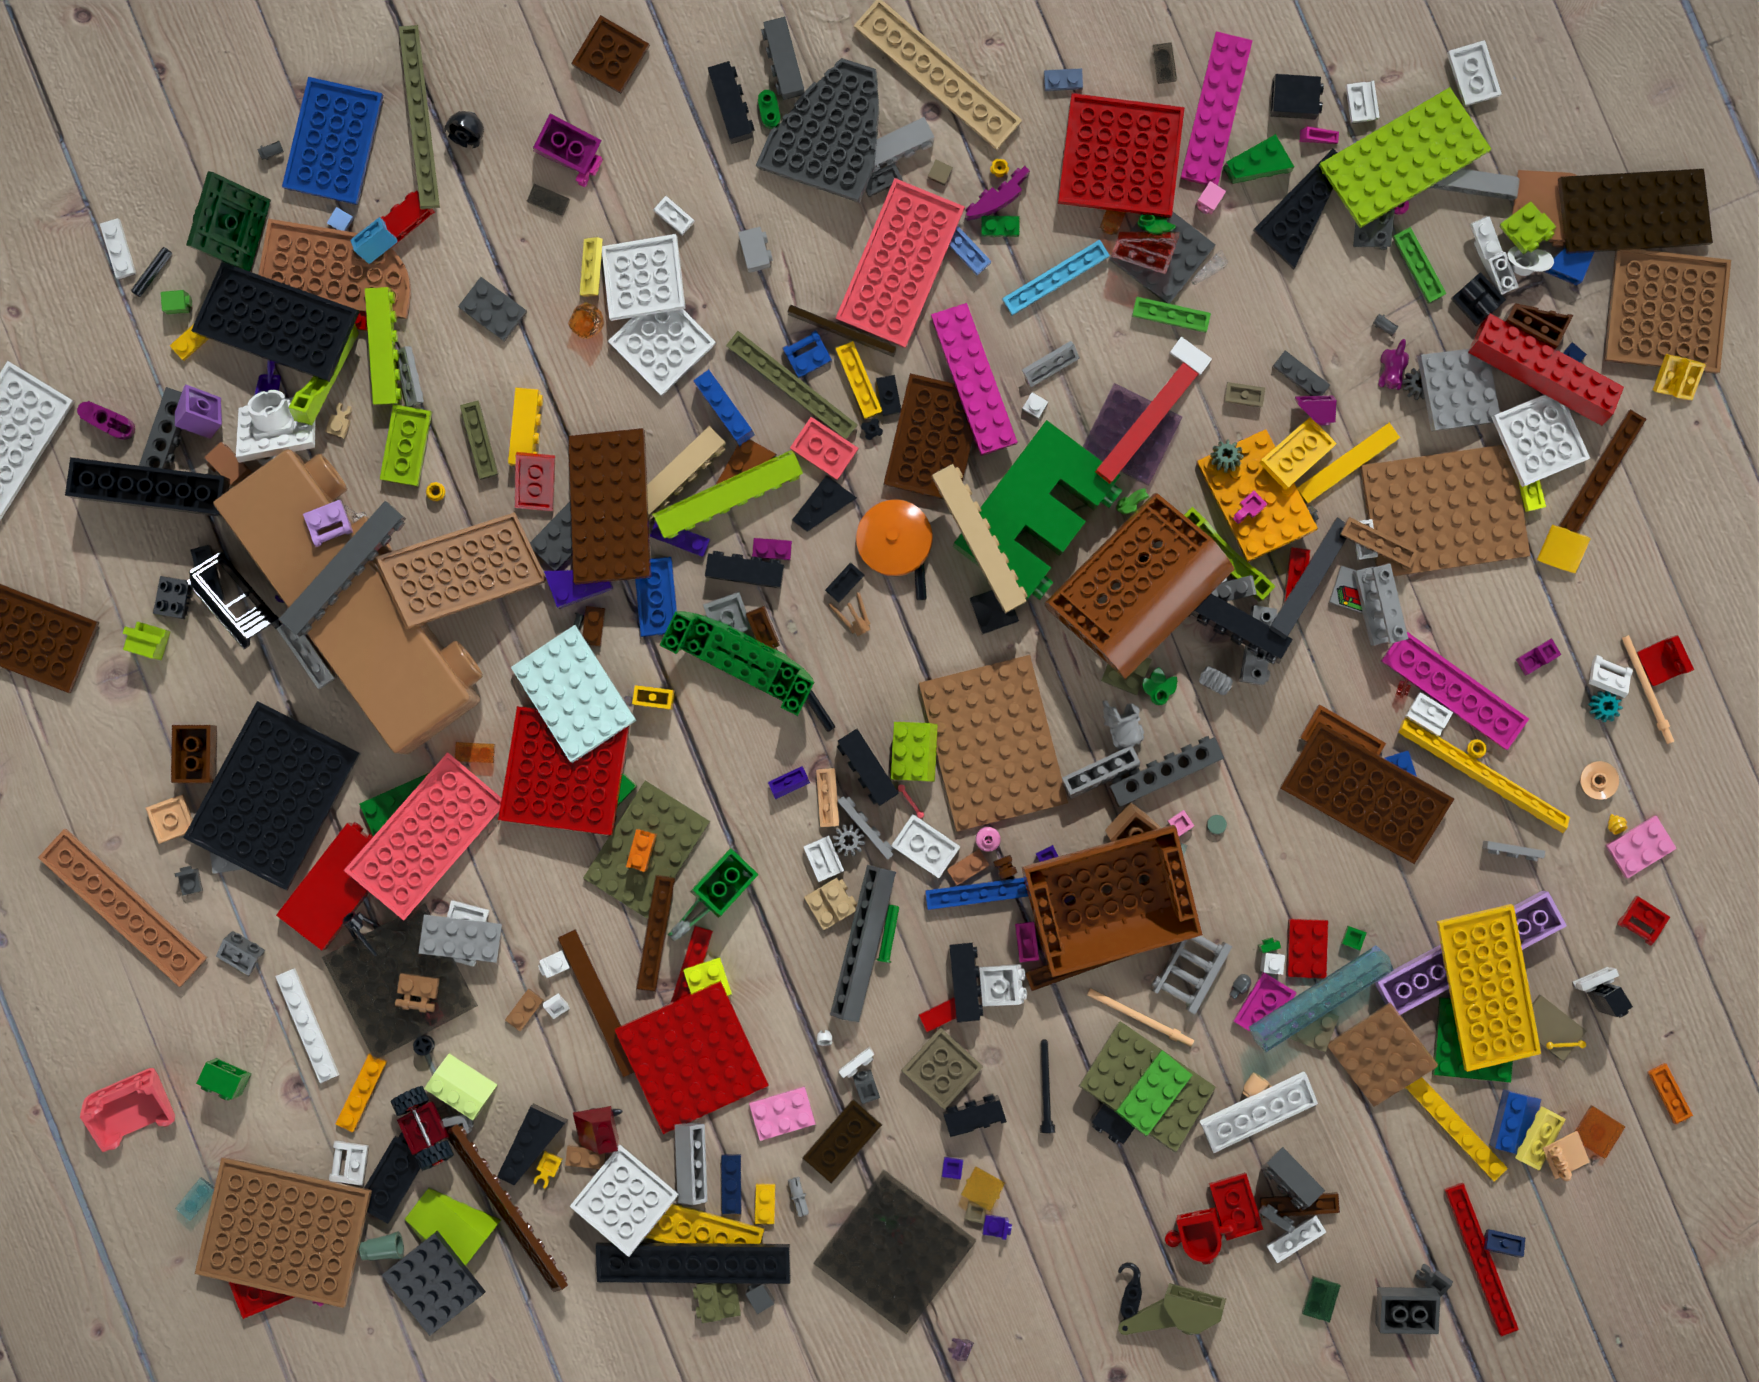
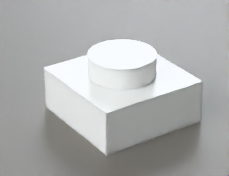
[1022,393,1048,419]
[543,993,570,1019]

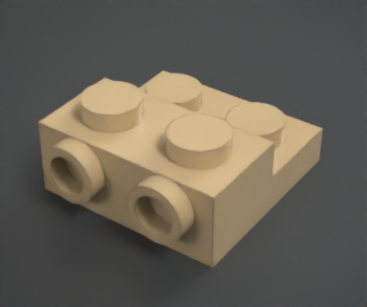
[804,877,857,930]

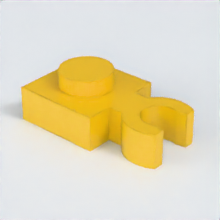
[534,1151,563,1189]

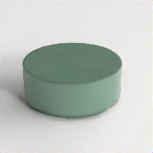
[1207,815,1227,834]

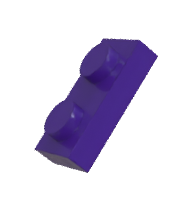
[768,766,810,799]

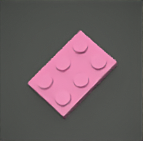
[1605,816,1677,878]
[749,1086,816,1141]

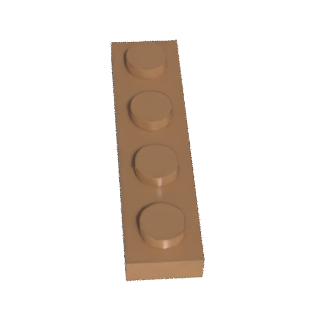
[1340,517,1418,569]

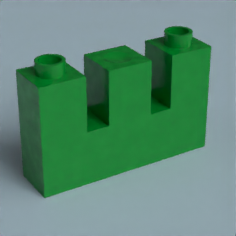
[953,420,1123,601]

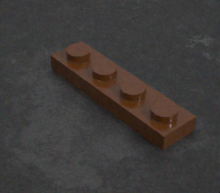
[1260,1192,1340,1218]

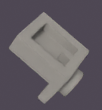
[442,1113,474,1134]

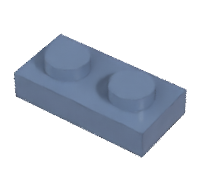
[1044,68,1083,91]

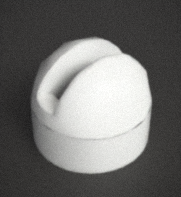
[817,1030,832,1046]

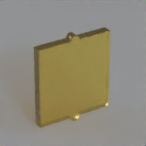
[961,1166,1005,1211]

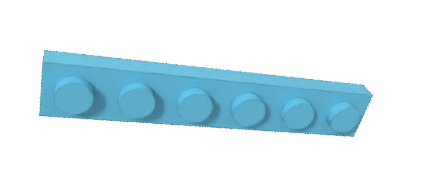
[1002,240,1110,316]

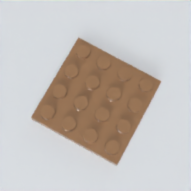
[1328,1002,1438,1107]

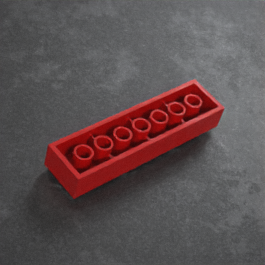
[1468,313,1624,426]

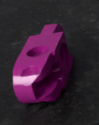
[77,401,135,440]

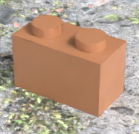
[204,442,252,486]

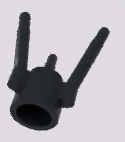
[343,912,385,956]

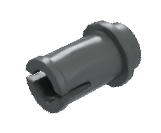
[257,140,284,160]
[1373,314,1399,336]

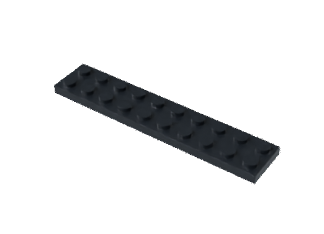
[596,1242,791,1284]

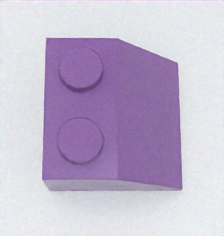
[175,384,222,439]

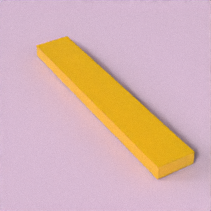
[1297,422,1400,504]

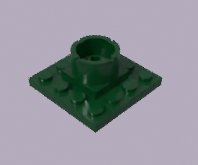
[186,171,271,272]

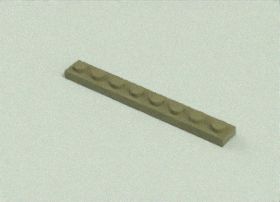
[726,331,858,440]

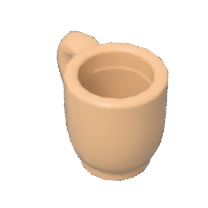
[1242,1072,1272,1098]

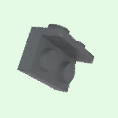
[216,931,265,976]

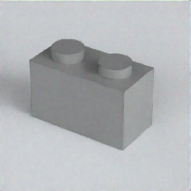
[738,227,773,273]

